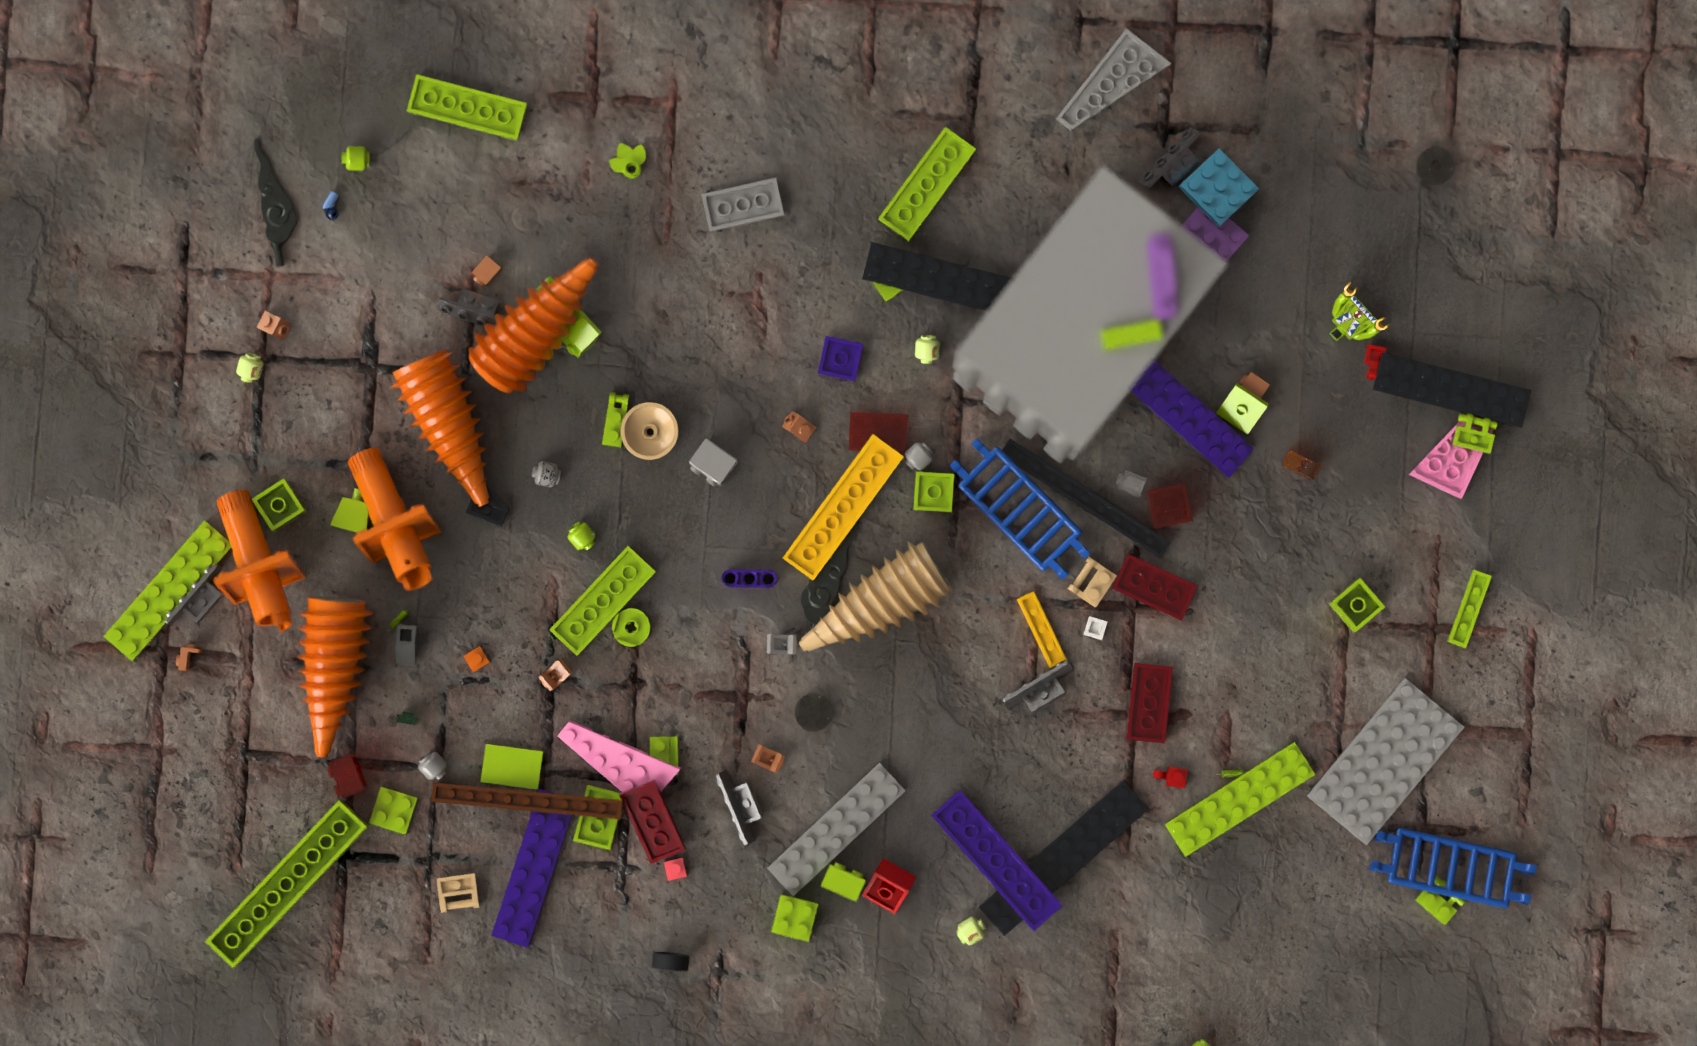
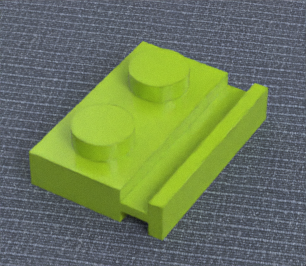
[650,736,679,775]

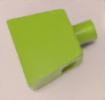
[331,488,370,533]

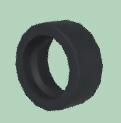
[652,952,690,971]

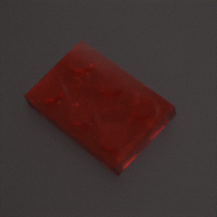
[849,412,908,453]

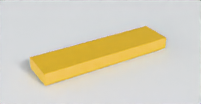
[1017,591,1067,668]

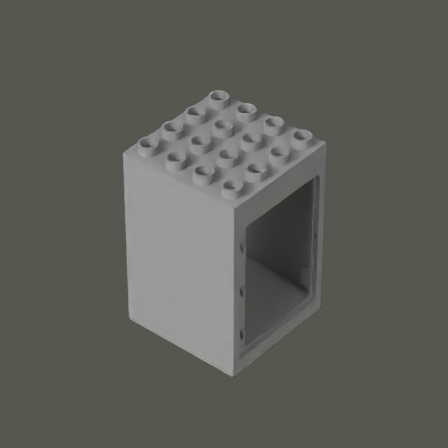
[952,166,1228,463]

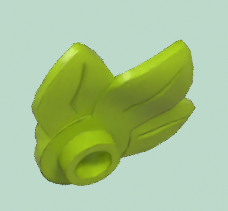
[609,143,646,179]

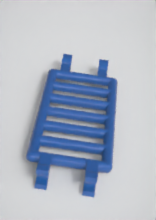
[949,438,1091,580]
[1369,828,1537,908]

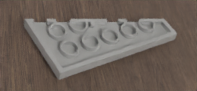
[1056,29,1172,131]

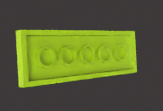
[407,74,528,141]
[878,127,976,242]
[549,546,656,656]

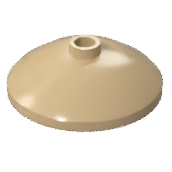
[621,402,678,460]

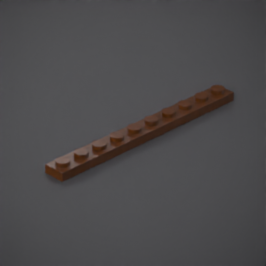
[431,783,624,820]

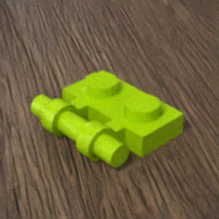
[1452,413,1497,454]
[1415,875,1466,925]

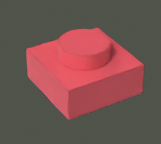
[664,858,687,881]

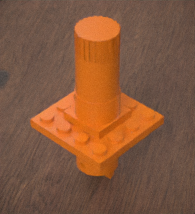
[348,448,442,591]
[214,489,306,632]

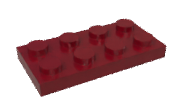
[1112,554,1197,621]
[1126,663,1173,744]
[619,780,686,864]

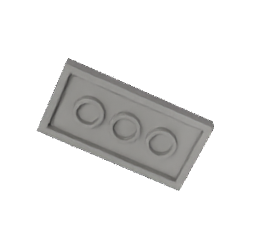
[701,178,784,232]

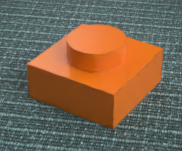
[464,646,490,672]

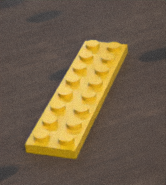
[783,434,904,580]

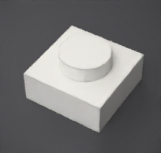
[1083,616,1107,640]

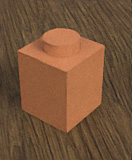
[472,255,502,287]
[1239,372,1270,398]

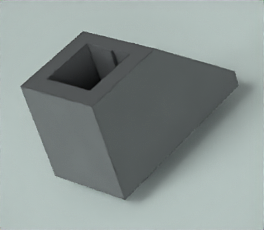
[396,625,419,665]

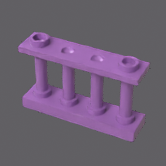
[1147,234,1178,320]

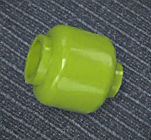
[342,146,370,171]
[567,521,596,550]

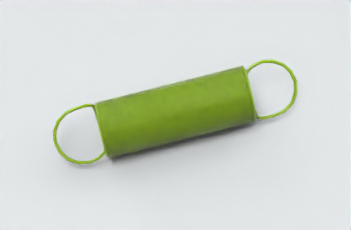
[387,608,410,631]
[1216,769,1248,778]

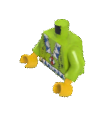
[1330,282,1390,341]

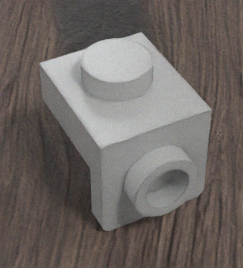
[767,634,798,654]

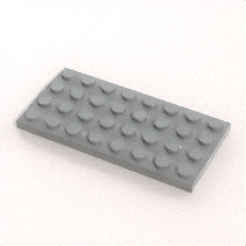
[1306,678,1464,845]

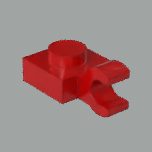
[1364,344,1387,380]
[1153,766,1188,788]

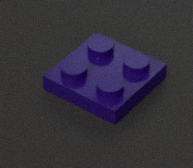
[818,336,863,382]

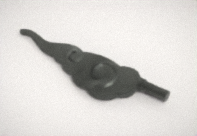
[254,138,297,267]
[801,523,858,630]

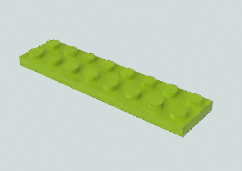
[103,520,232,662]
[1165,742,1315,857]

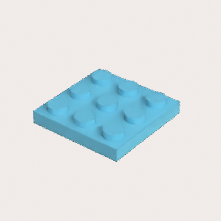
[1179,149,1259,228]

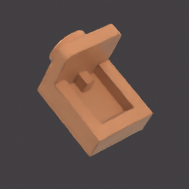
[256,311,291,341]
[782,411,816,443]
[176,644,203,671]
[539,658,573,691]
[751,744,785,773]

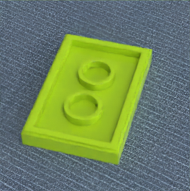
[481,744,543,790]
[573,785,621,850]

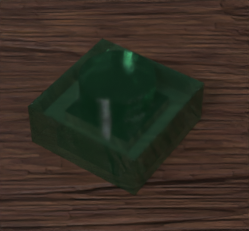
[396,711,418,725]

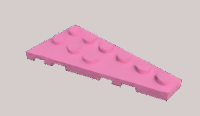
[1409,414,1496,499]
[558,721,681,792]

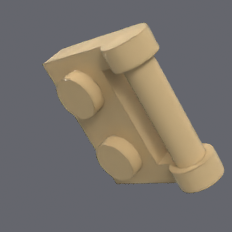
[1067,557,1117,608]
[436,873,480,913]

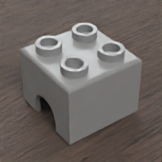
[689,438,738,488]

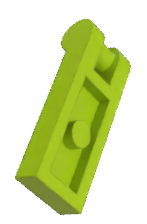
[602,392,629,448]

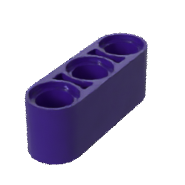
[721,570,777,588]

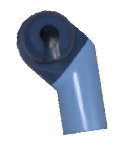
[323,191,339,220]

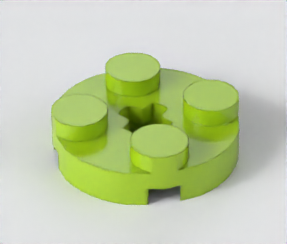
[612,608,651,647]

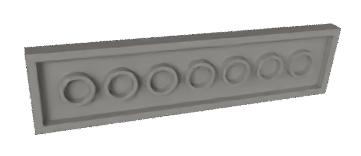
[767,763,905,896]

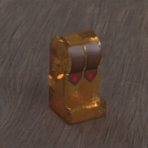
[1281,450,1320,480]

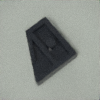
[466,485,509,527]

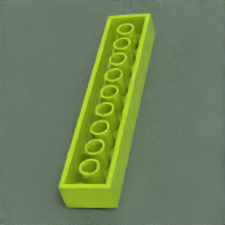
[205,800,369,968]

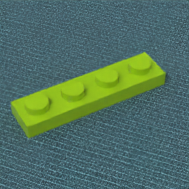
[1447,570,1492,648]

